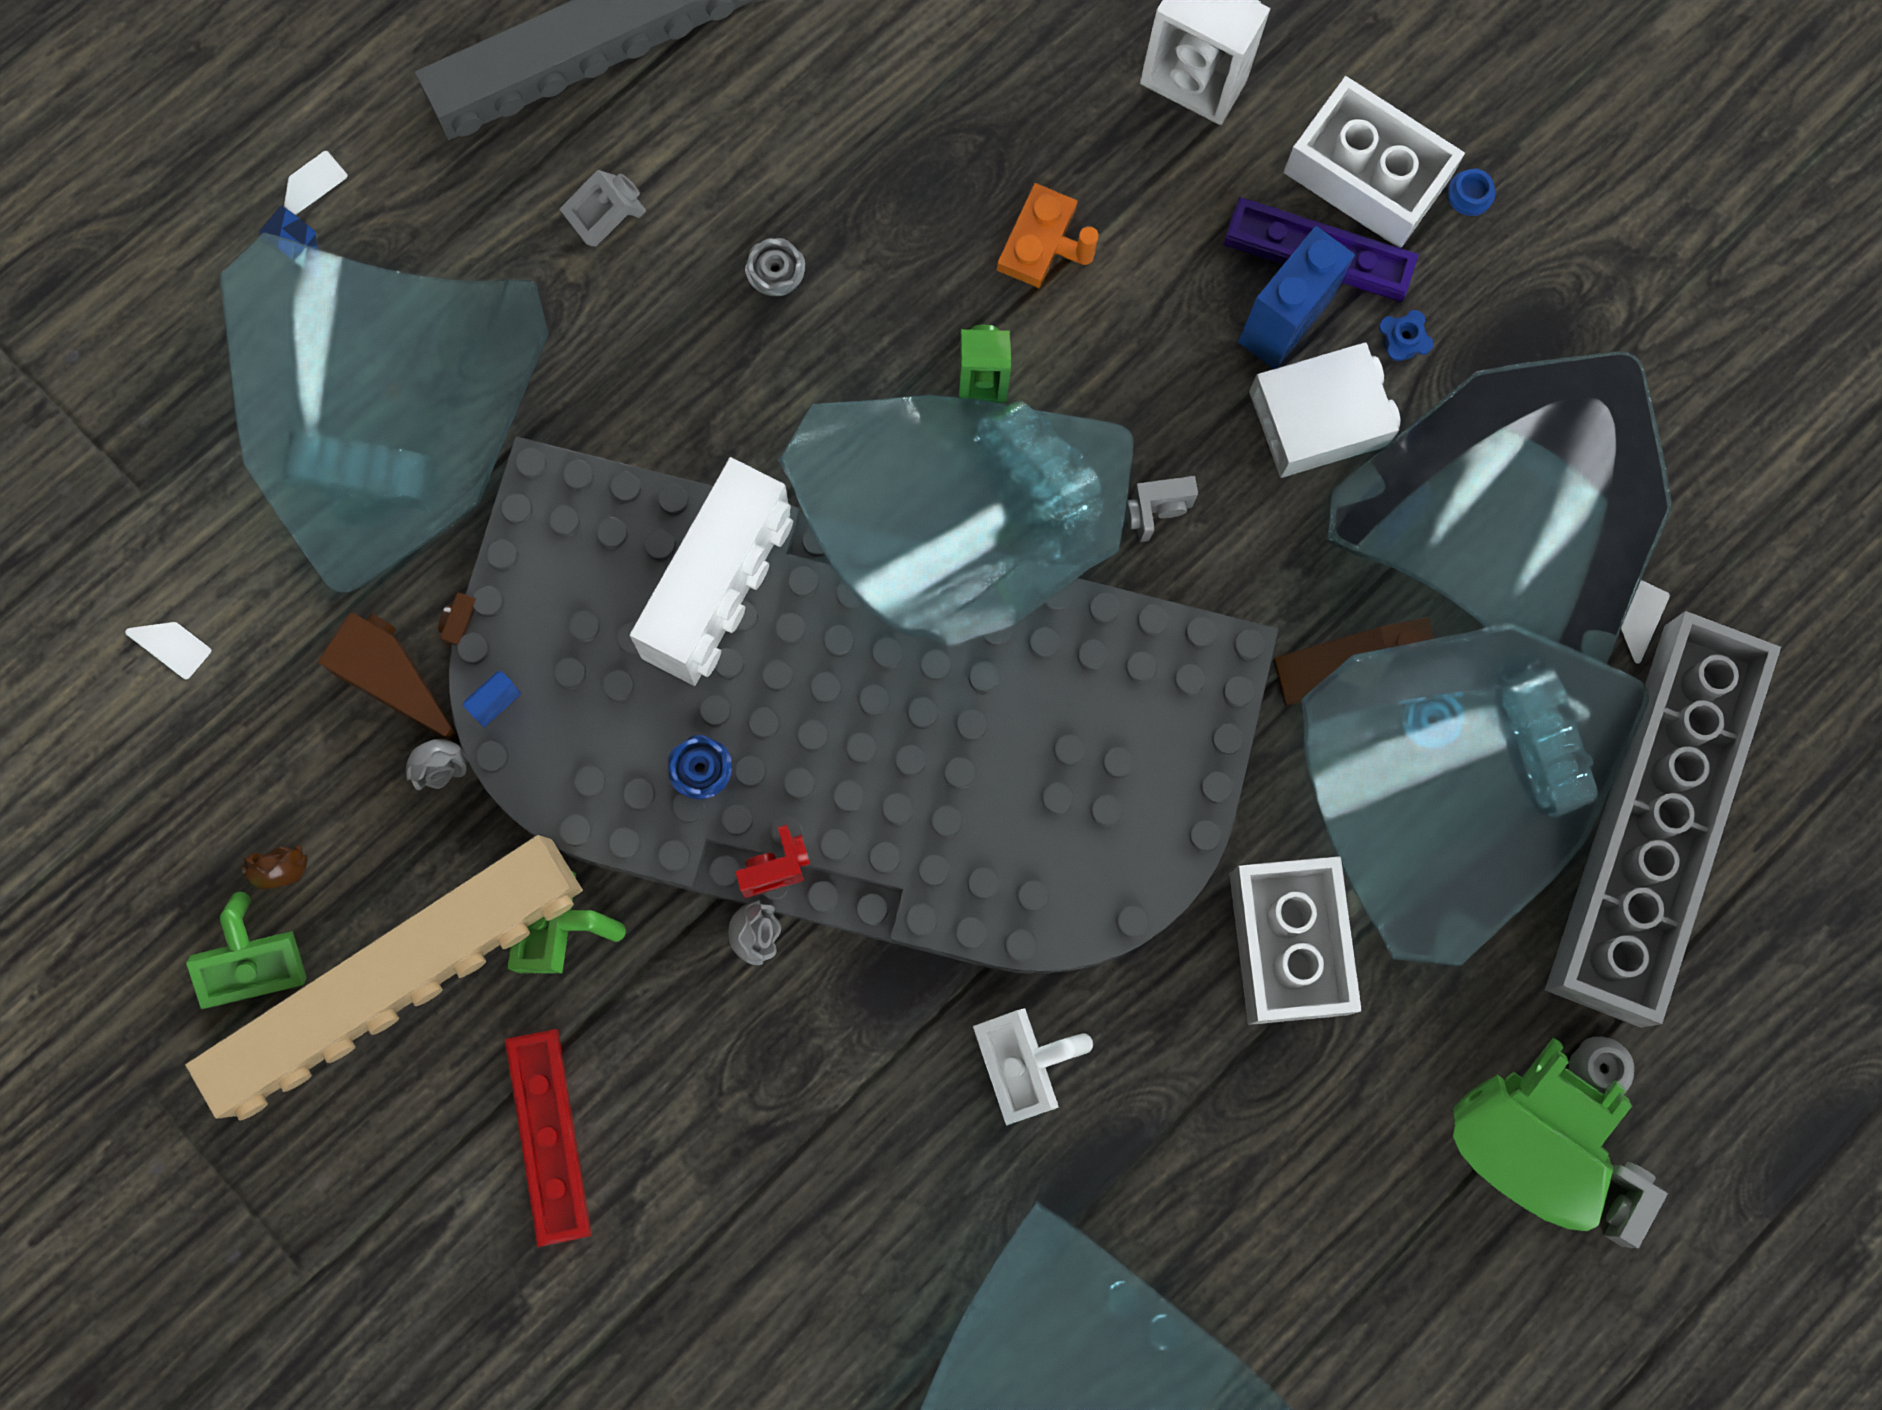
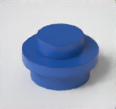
[1447,169,1496,216]

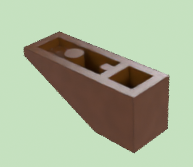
[318,612,460,744]
[1273,617,1435,706]

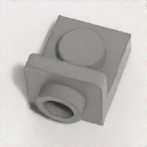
[560,170,646,247]
[1126,476,1198,542]
[1604,1162,1668,1249]

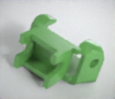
[1453,1037,1632,1231]

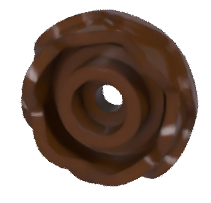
[241,845,308,889]

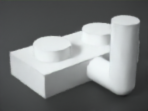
[973,1008,1093,1125]

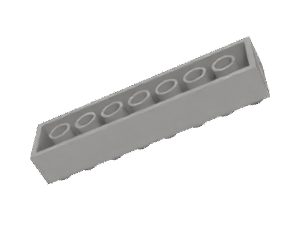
[1545,611,1781,1028]

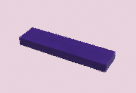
[1223,197,1419,302]

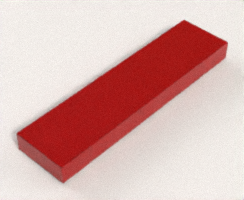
[505,1029,592,1247]

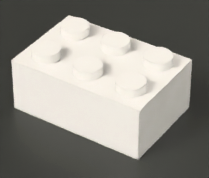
[1140,0,1270,125]
[1283,76,1465,248]
[1229,856,1361,1025]

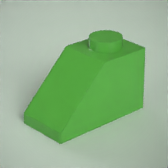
[959,325,1011,403]

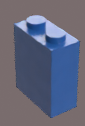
[1238,226,1356,369]

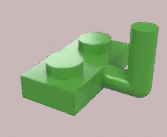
[508,872,626,973]
[186,892,307,1009]

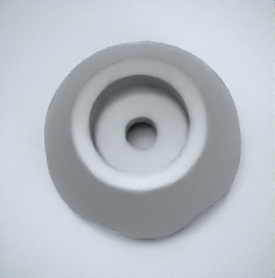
[745,238,805,296]
[406,739,469,790]
[728,900,781,965]
[1569,1036,1635,1095]

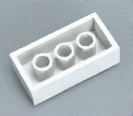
[630,457,793,686]

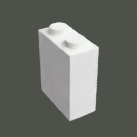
[1249,342,1400,478]

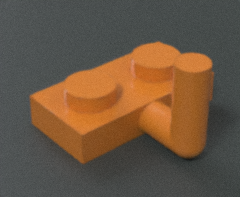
[997,183,1099,288]

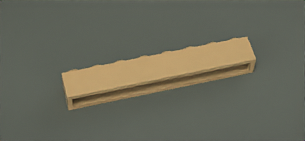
[185,835,583,1121]

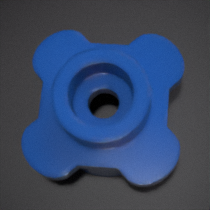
[1379,310,1433,361]

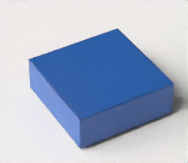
[462,670,522,728]

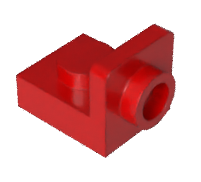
[735,824,810,898]

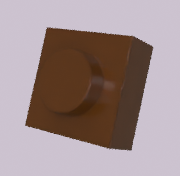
[438,592,476,650]

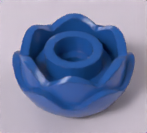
[668,735,732,799]

